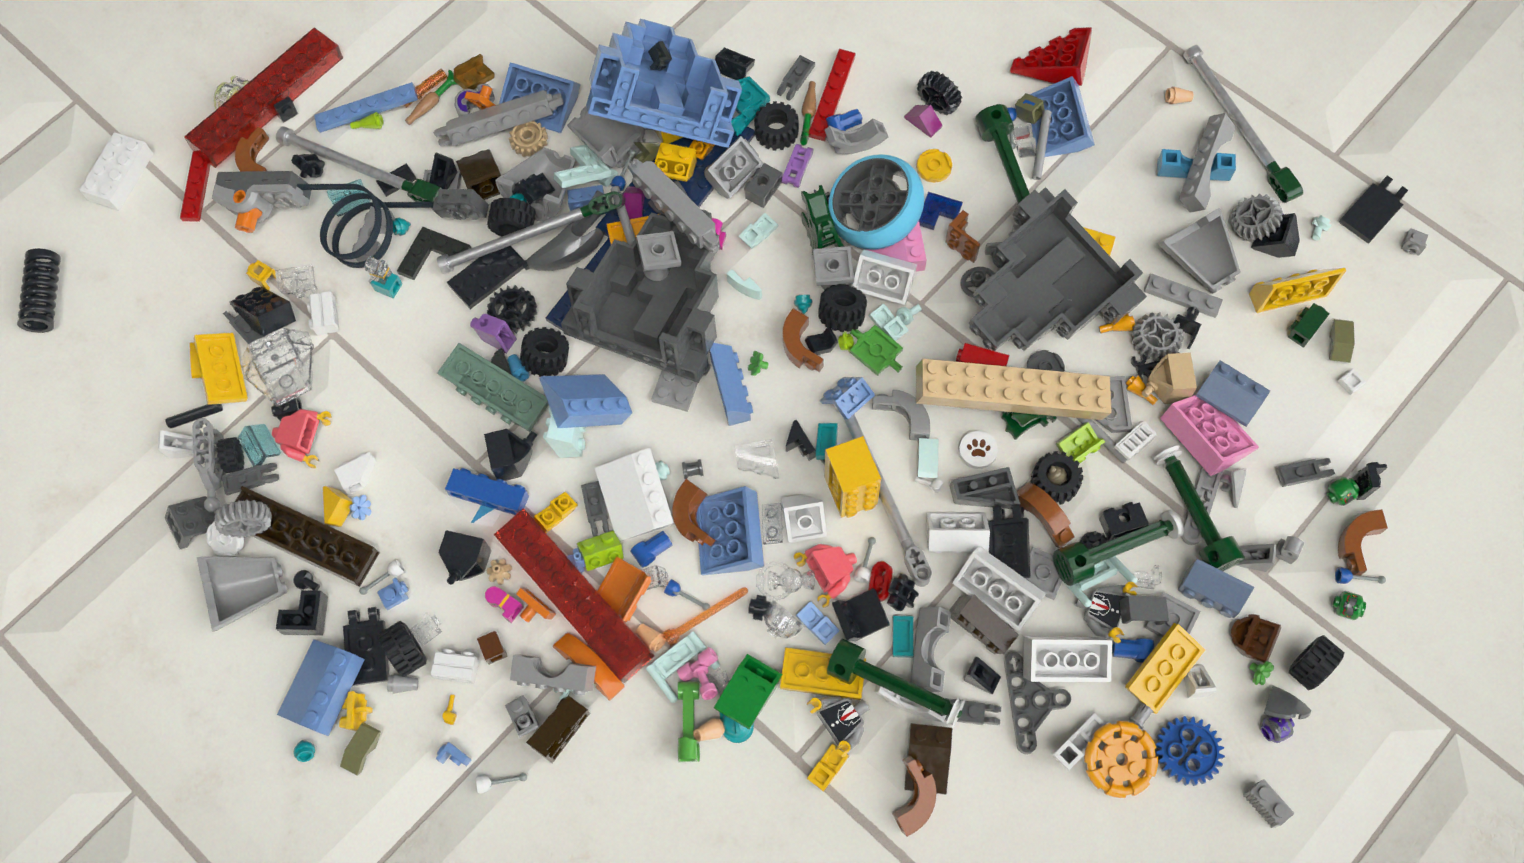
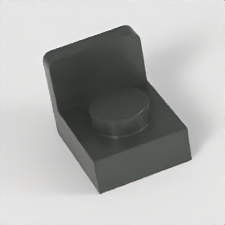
[648,41,672,71]

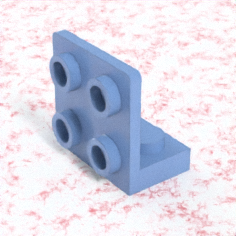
[820,377,875,419]

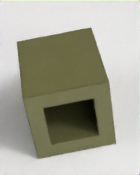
[1015,93,1045,124]

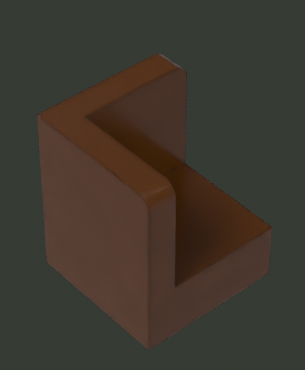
[477,631,508,665]

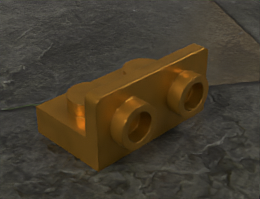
[454,54,494,90]

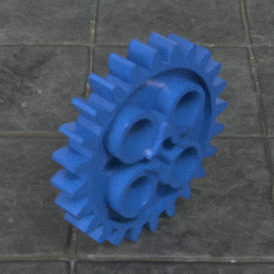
[1155,716,1225,786]

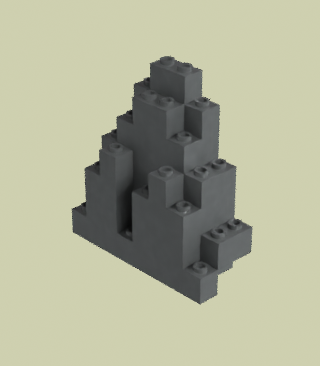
[969,187,1147,351]
[561,210,720,383]

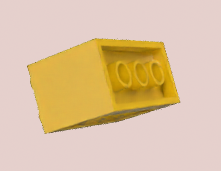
[824,436,881,518]

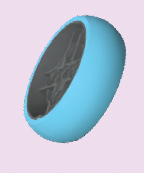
[828,154,924,250]

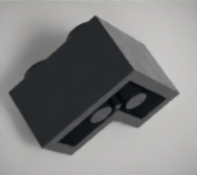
[276,590,328,636]

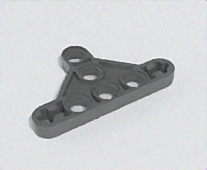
[1004,652,1071,755]

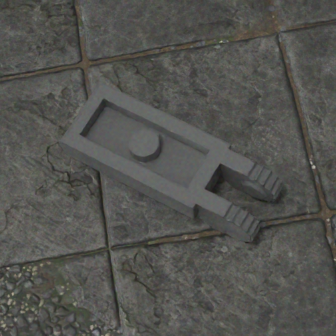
[777,55,815,101]
[223,308,268,349]
[1276,458,1335,487]
[222,463,279,495]
[581,481,609,537]
[945,698,1001,725]

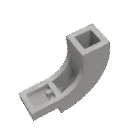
[825,118,888,154]
[872,390,930,441]

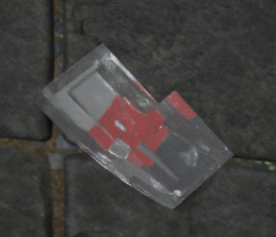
[1013,123,1037,158]

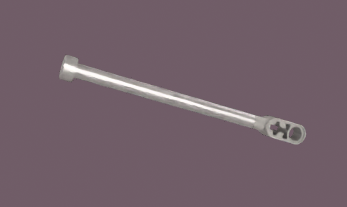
[833,404,932,587]

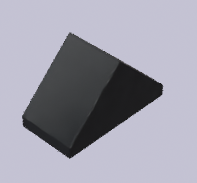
[429,152,458,189]
[964,657,1001,695]

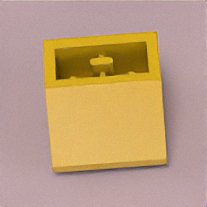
[654,142,697,182]

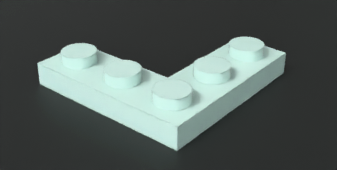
[554,144,611,188]

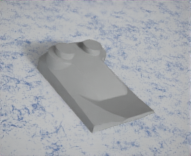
[704,136,764,199]

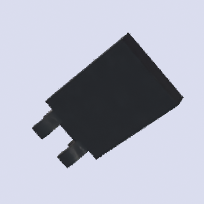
[1339,175,1408,244]
[988,504,1031,578]
[343,607,389,686]

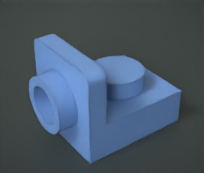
[377,577,409,610]
[436,742,472,767]

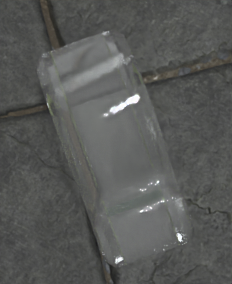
[213,75,251,117]

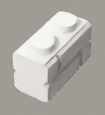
[307,291,339,335]
[431,649,479,684]

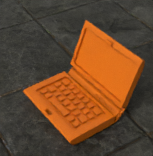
[592,556,652,622]

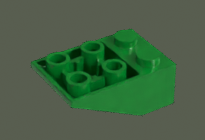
[714,654,783,729]

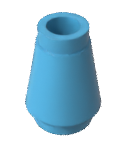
[507,354,530,382]

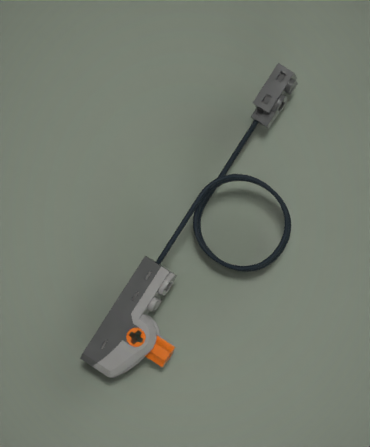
[212,171,489,268]

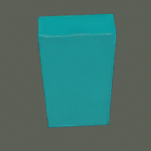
[816,423,838,460]
[893,616,913,658]

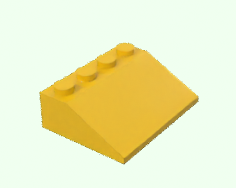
[1249,268,1346,313]

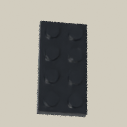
[447,245,525,310]

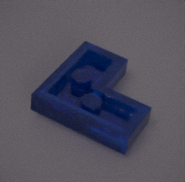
[919,192,963,230]

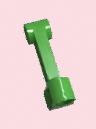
[678,681,700,762]

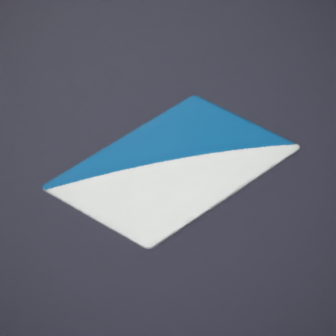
[471,505,502,527]

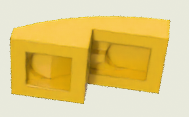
[807,743,850,791]

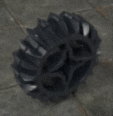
[917,71,962,115]
[487,285,537,334]

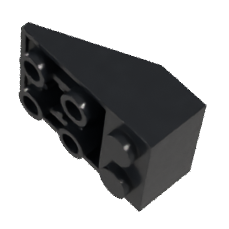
[229,287,296,337]

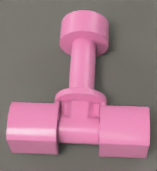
[677,647,718,700]

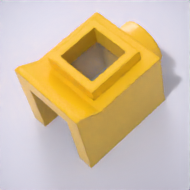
[246,260,279,290]

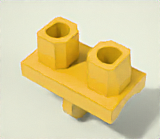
[339,691,373,731]

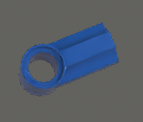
[826,109,863,131]
[630,531,673,568]
[1112,639,1154,663]

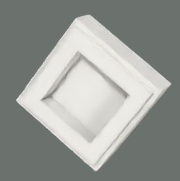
[1337,369,1366,395]

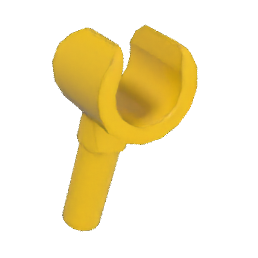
[442,695,457,725]

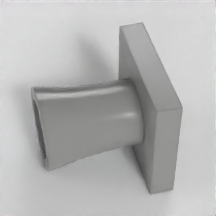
[636,231,681,281]
[813,246,854,289]

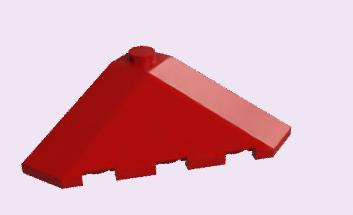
[1010,27,1092,86]

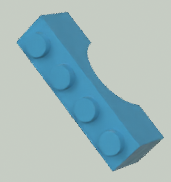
[1157,149,1236,181]

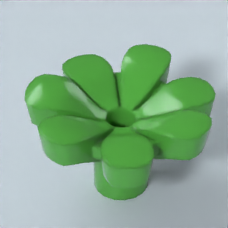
[748,351,768,376]
[1249,661,1274,685]

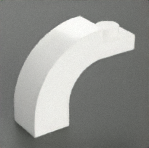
[874,685,946,722]
[1053,713,1105,771]

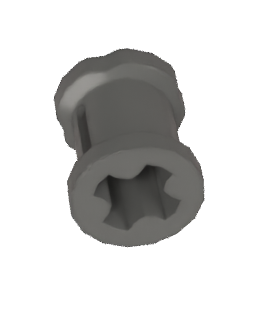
[682,459,704,479]

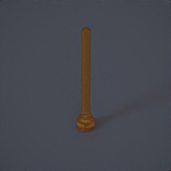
[662,587,748,646]

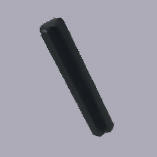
[165,404,223,428]

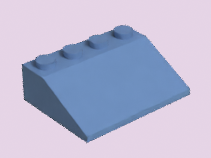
[499,62,581,133]
[1029,76,1095,157]
[539,374,632,428]
[696,486,764,575]
[277,639,365,736]

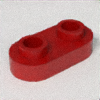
[868,561,893,602]

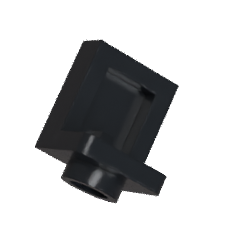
[273,96,298,123]
[805,327,838,355]

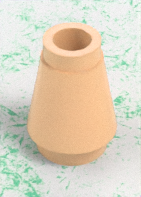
[1165,86,1193,104]
[636,624,666,652]
[693,718,725,742]

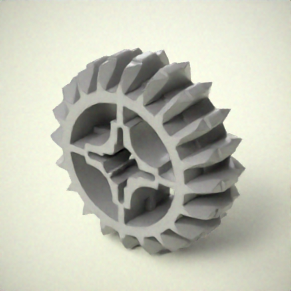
[1231,193,1283,241]
[1131,312,1184,362]
[214,500,271,538]

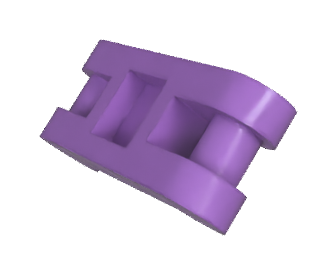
[781,144,814,188]

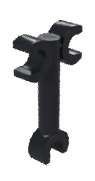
[1131,352,1179,381]

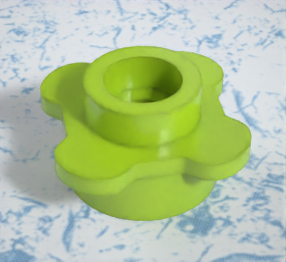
[838,332,854,352]

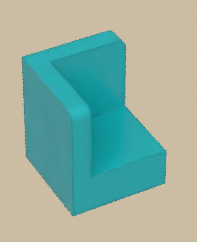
[370,273,402,299]

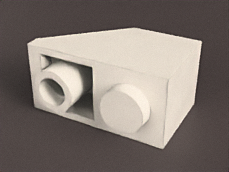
[334,452,376,495]

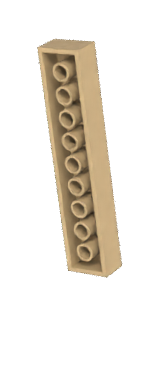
[916,359,1111,420]

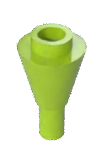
[350,112,384,129]

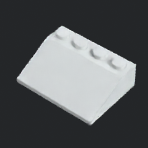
[595,448,674,542]

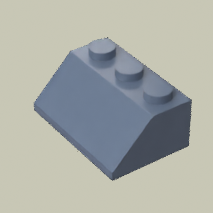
[1196,360,1270,427]
[1178,559,1254,618]

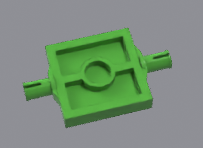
[850,325,903,376]

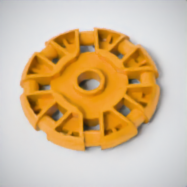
[1084,721,1158,798]

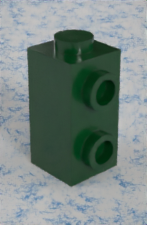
[1288,303,1330,348]

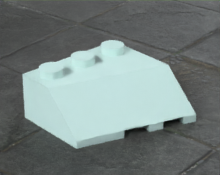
[543,406,586,458]

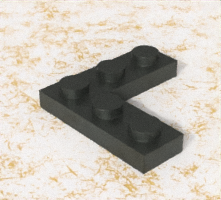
[397,226,471,280]

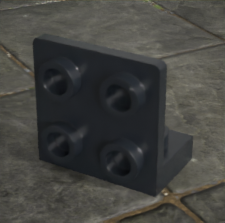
[832,588,890,642]

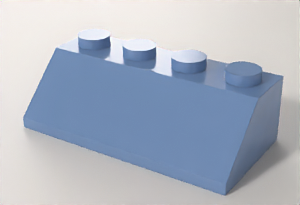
[709,343,753,426]

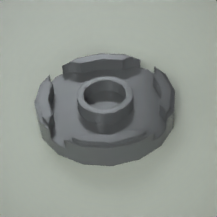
[1026,350,1065,372]

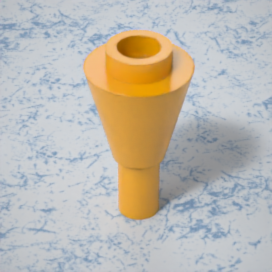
[1099,314,1135,333]
[1126,375,1158,405]

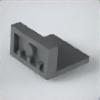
[165,496,215,549]

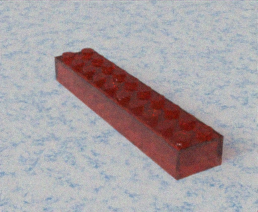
[184,27,343,168]
[494,508,655,683]

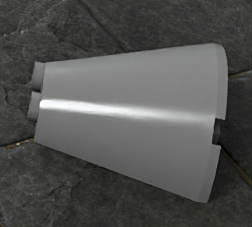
[567,106,648,168]
[495,147,576,221]
[1159,208,1241,294]
[197,557,287,632]

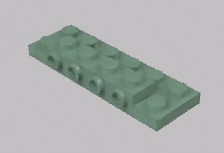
[437,343,549,432]

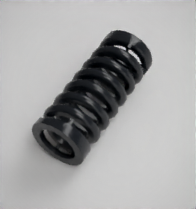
[17,248,61,333]

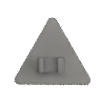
[1220,469,1246,508]

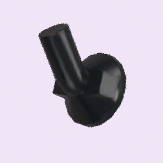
[293,570,320,590]

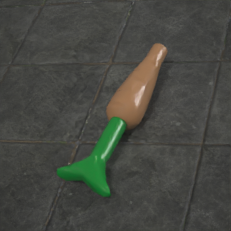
[405,70,458,125]
[800,81,816,146]

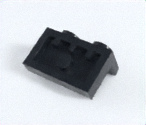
[715,47,755,80]
[512,173,555,204]
[1352,462,1387,500]

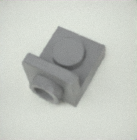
[1401,228,1428,256]

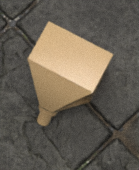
[1142,352,1197,404]

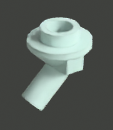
[1312,215,1332,240]
[896,304,922,325]
[655,461,670,480]

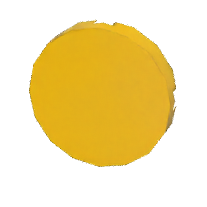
[916,149,952,183]

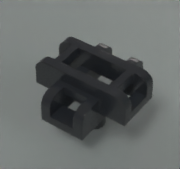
[291,154,325,178]
[887,573,919,611]

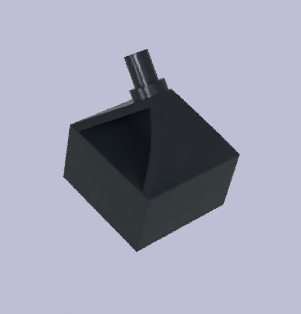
[484,429,537,481]
[438,530,492,585]

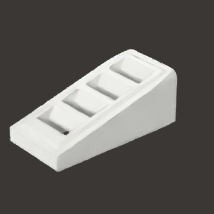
[1114,421,1157,460]

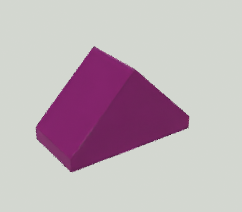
[904,105,942,138]
[624,186,645,220]

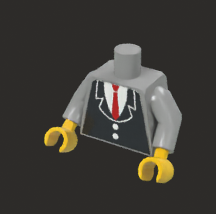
[1075,582,1138,643]
[807,697,869,757]

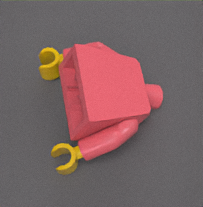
[272,409,332,469]
[794,544,857,608]

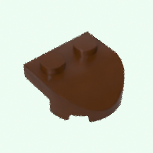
[1231,614,1281,663]

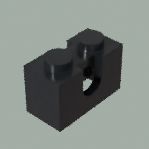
[1099,502,1149,540]

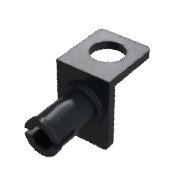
[1174,307,1202,349]

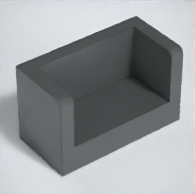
[1119,595,1169,625]

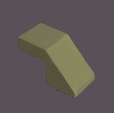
[1329,319,1355,363]
[340,722,381,776]

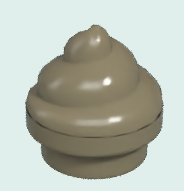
[1047,466,1067,486]

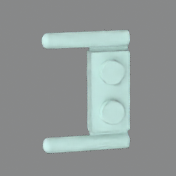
[1063,556,1137,607]
[646,631,720,703]

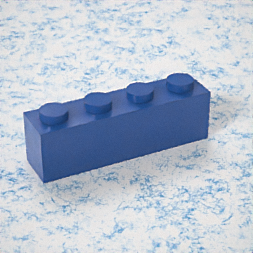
[445,468,529,517]

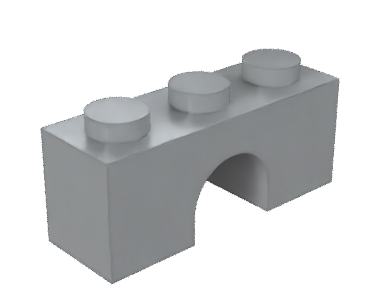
[352,206,395,266]

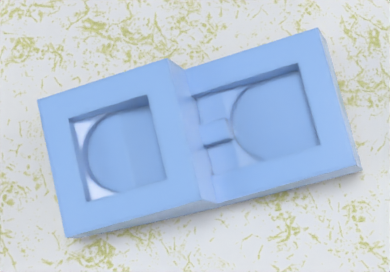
[795,601,840,645]

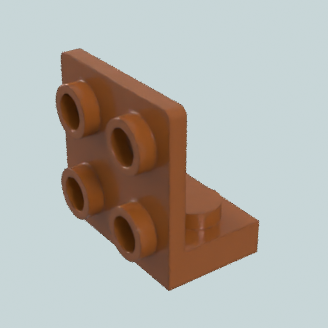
[946,210,980,263]

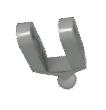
[192,418,226,512]

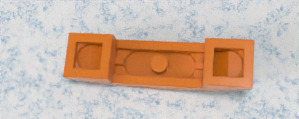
[553,632,624,701]

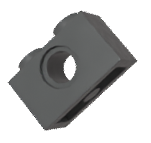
[744,163,782,208]

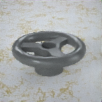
[961,267,995,297]

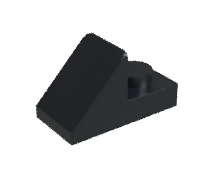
[786,420,816,461]

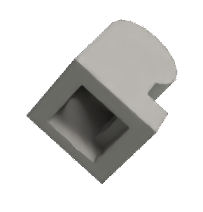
[1275,536,1304,564]

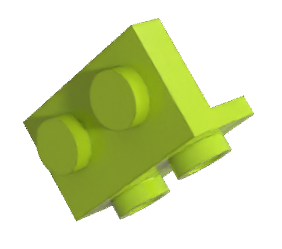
[1056,422,1105,463]
[577,530,624,571]

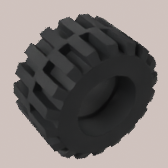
[754,101,799,151]
[487,198,536,237]
[818,284,867,332]
[520,327,569,377]
[1030,451,1083,505]
[378,621,426,677]
[1288,635,1345,690]

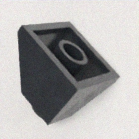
[1251,213,1300,258]

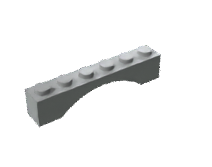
[1179,113,1236,212]

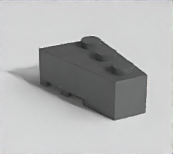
[949,467,1020,509]

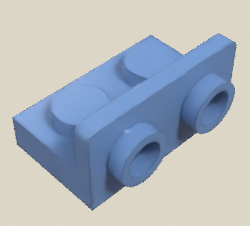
[567,185,604,211]

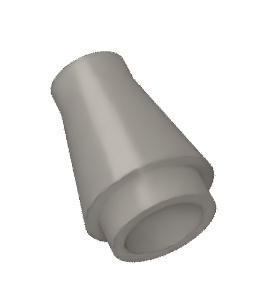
[387,673,418,694]

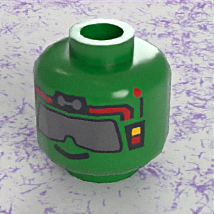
[1327,477,1360,506]
[1333,591,1366,620]

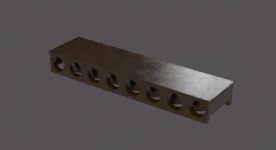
[235,486,379,587]

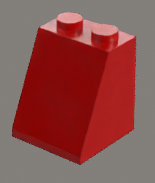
[956,343,1010,366]

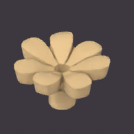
[486,559,512,585]

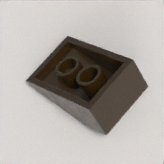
[904,723,953,795]

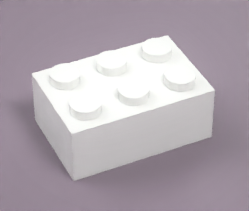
[852,249,917,305]

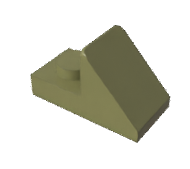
[634,142,660,163]

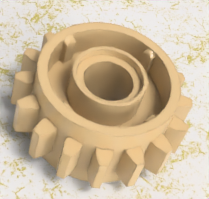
[509,120,548,157]

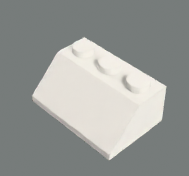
[926,512,990,553]

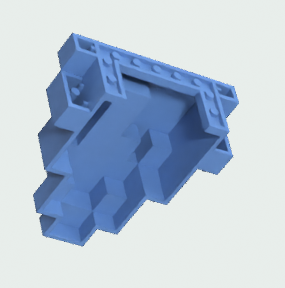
[586,18,742,148]

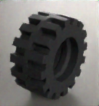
[216,437,245,473]

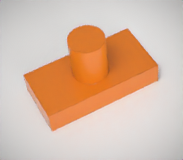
[464,85,495,110]
[516,588,556,622]

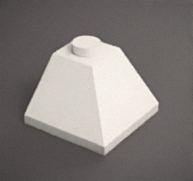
[781,495,827,543]

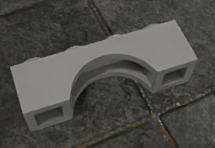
[911,607,951,692]
[510,655,596,695]

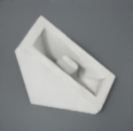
[158,430,194,459]
[1184,665,1216,698]

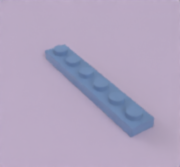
[314,82,418,133]

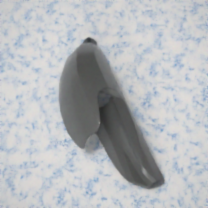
[522,190,606,271]

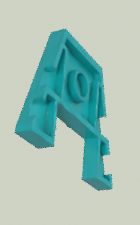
[731,76,770,136]

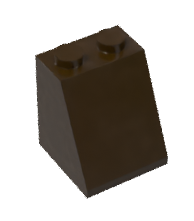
[456,149,501,200]

